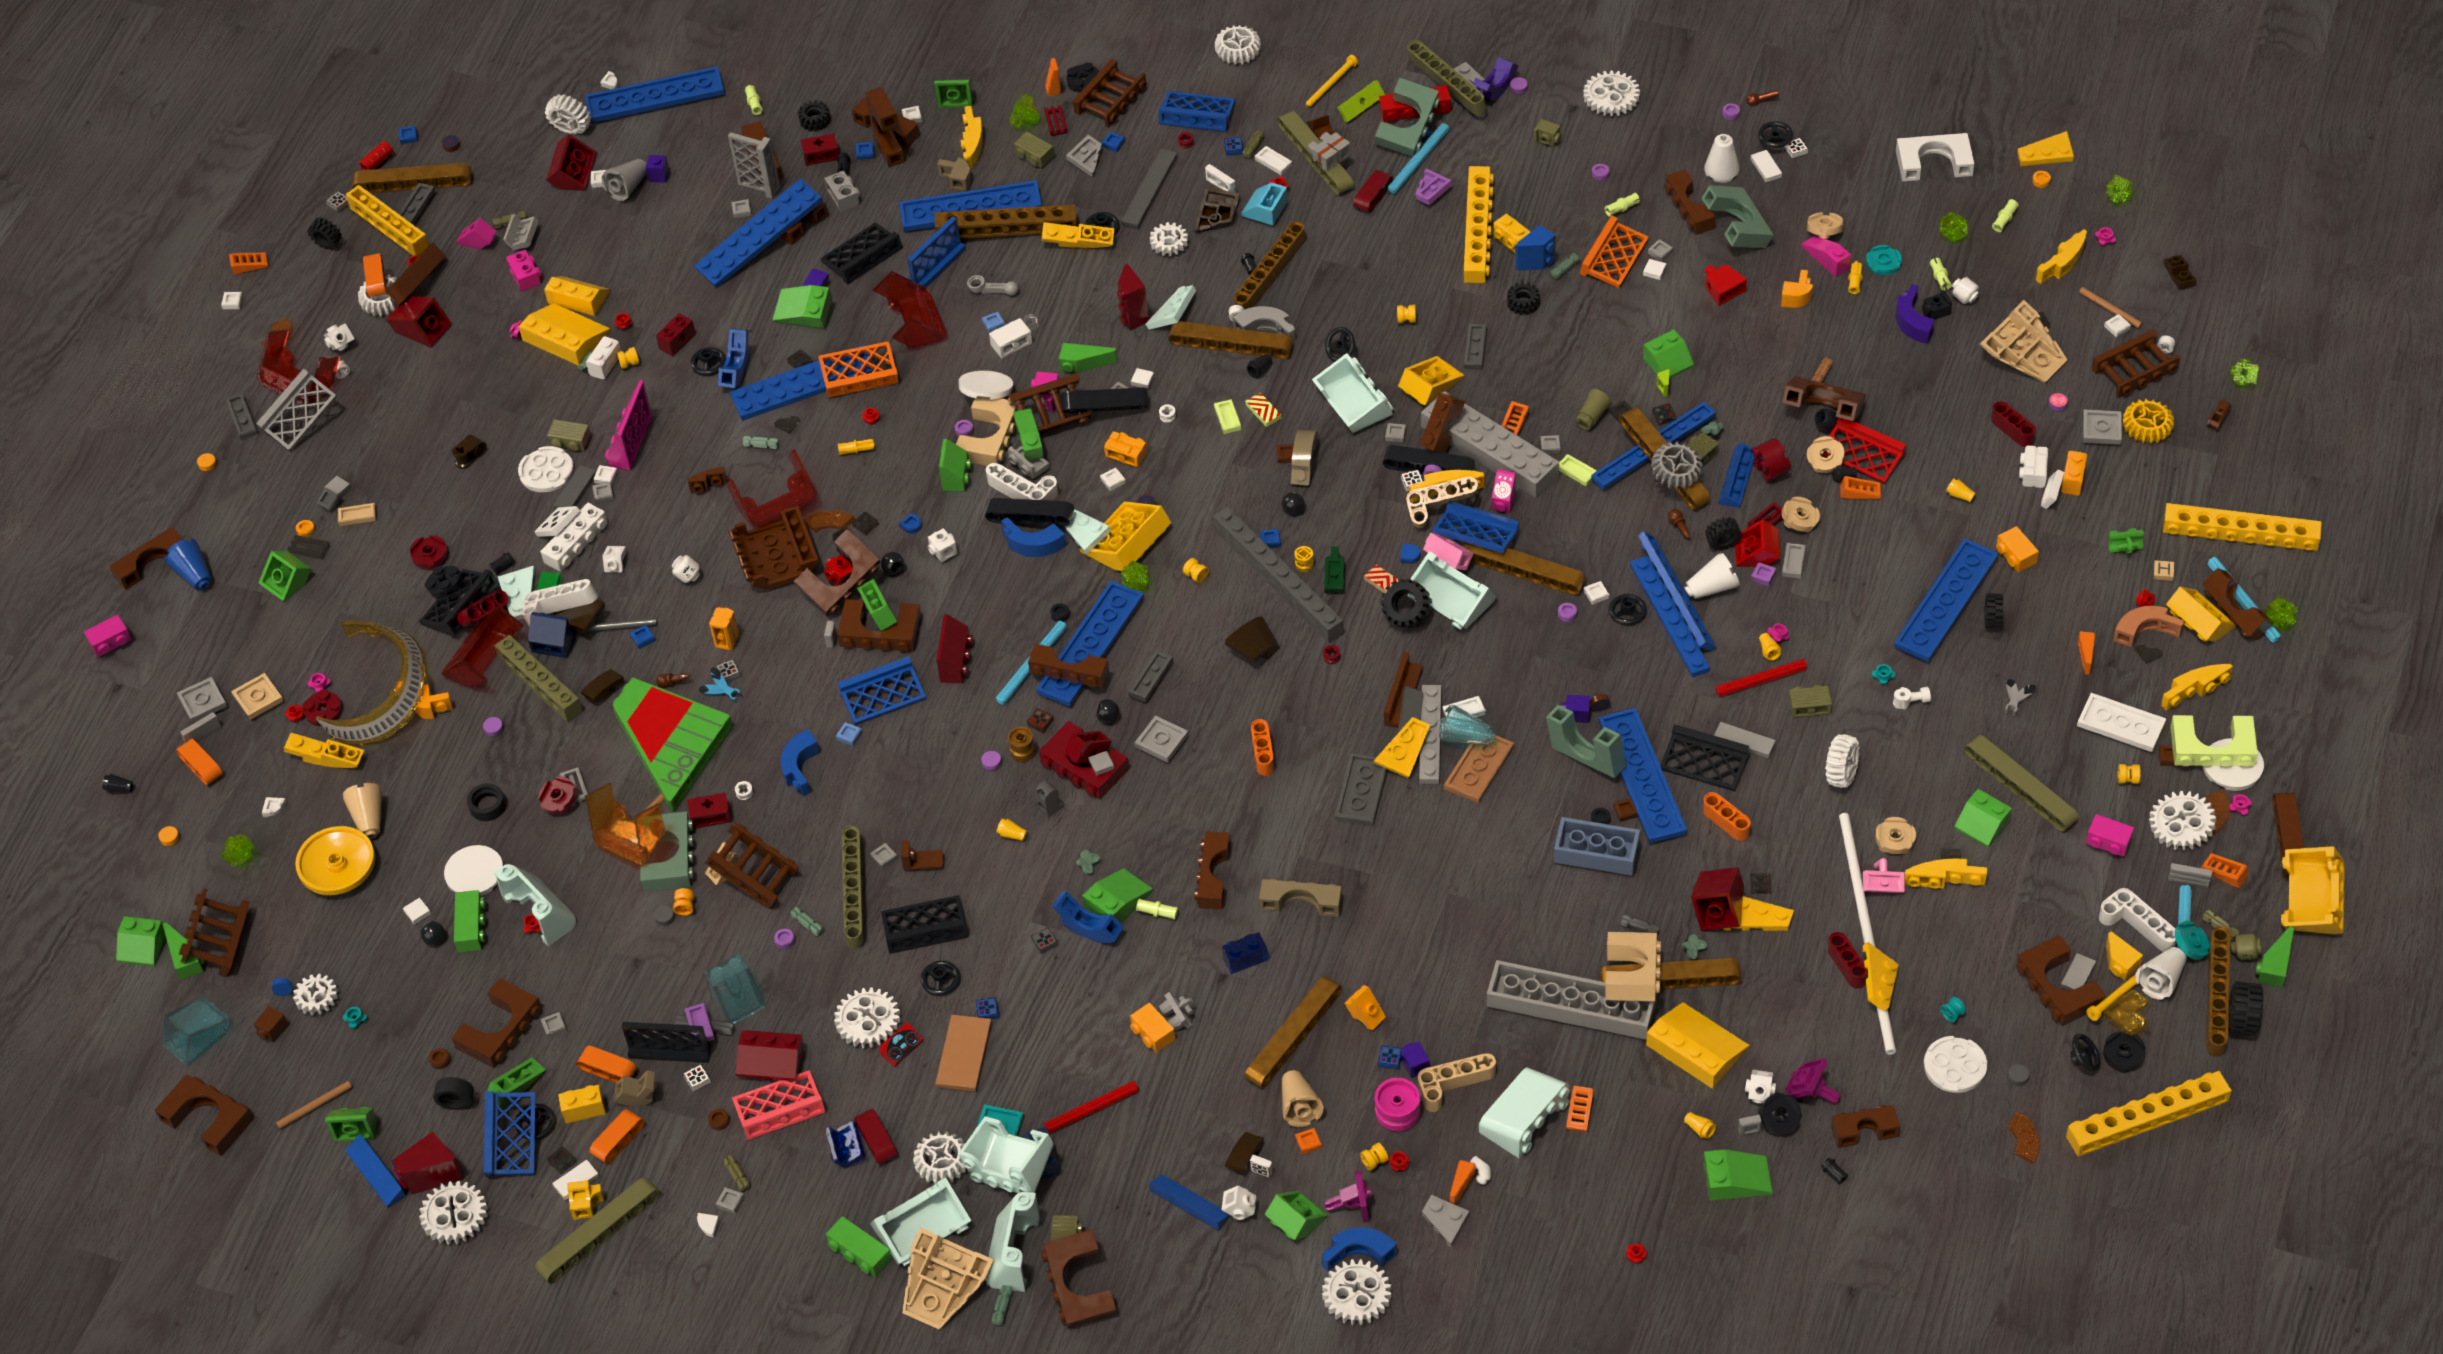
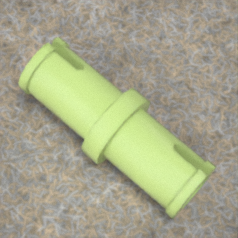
[745,85,763,115]
[1604,193,1640,217]
[1992,199,2019,232]
[1930,258,1952,291]
[1136,899,1178,920]

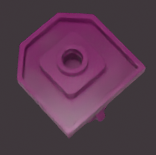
[1785,1058,1840,1104]
[1324,1170,1372,1223]

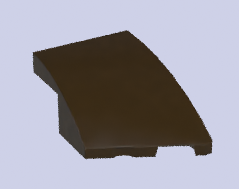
[1194,187,1240,231]
[553,599,605,634]
[1225,616,1280,663]

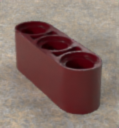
[1353,170,1393,213]
[1991,401,2036,447]
[457,590,509,627]
[1828,932,1868,989]
[854,1108,898,1165]

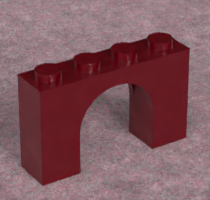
[1039,721,1130,799]

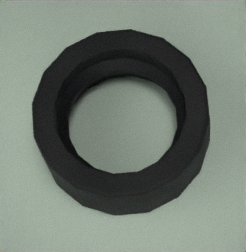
[467,783,506,821]
[433,1077,474,1110]

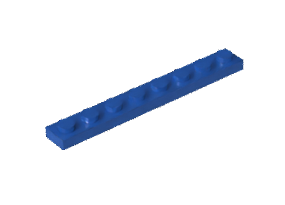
[1591,402,1716,491]
[1638,531,1716,651]
[1630,556,1710,678]

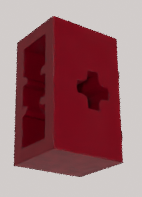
[801,133,839,166]
[656,313,696,357]
[1065,731,1112,764]
[687,793,731,829]

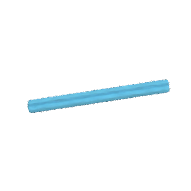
[1388,123,1449,194]
[2208,557,2281,643]
[996,621,1067,705]

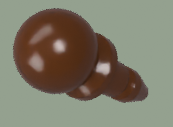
[1668,509,1690,539]
[656,673,690,689]

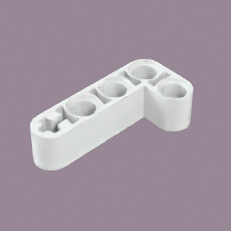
[986,463,1058,501]
[521,579,598,626]
[2099,888,2177,952]

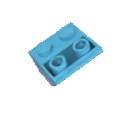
[1241,183,1288,226]

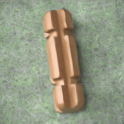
[1811,357,1833,383]

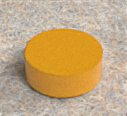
[2032,171,2051,188]
[197,453,217,471]
[296,520,315,538]
[158,826,179,846]

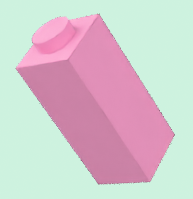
[1423,533,1474,570]

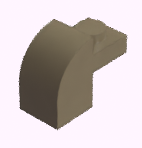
[937,158,971,192]
[614,1070,656,1106]

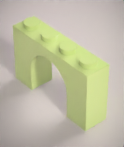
[2170,715,2258,767]

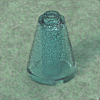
[1439,705,1496,745]

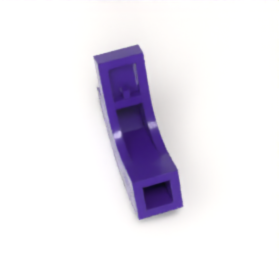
[1473,57,1519,100]
[1896,284,1935,344]

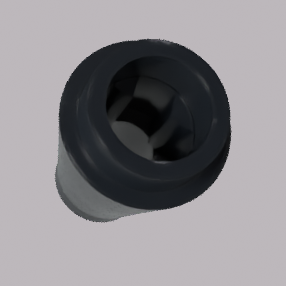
[1247,354,1272,377]
[102,774,133,792]

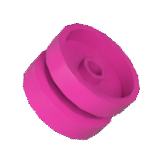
[1374,1078,1420,1132]

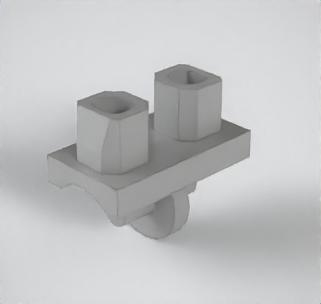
[1159,992,1195,1031]

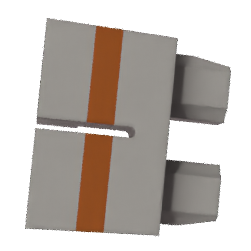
[1308,132,1351,172]

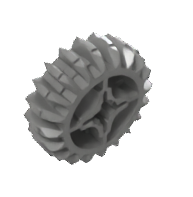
[1651,441,1702,490]

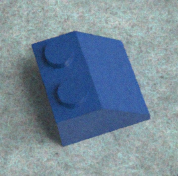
[1515,225,1556,271]

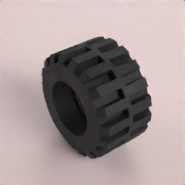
[1381,578,1432,629]
[2228,981,2263,1036]

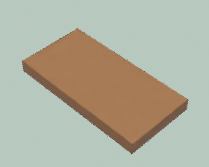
[1444,729,1514,804]
[935,1015,992,1092]

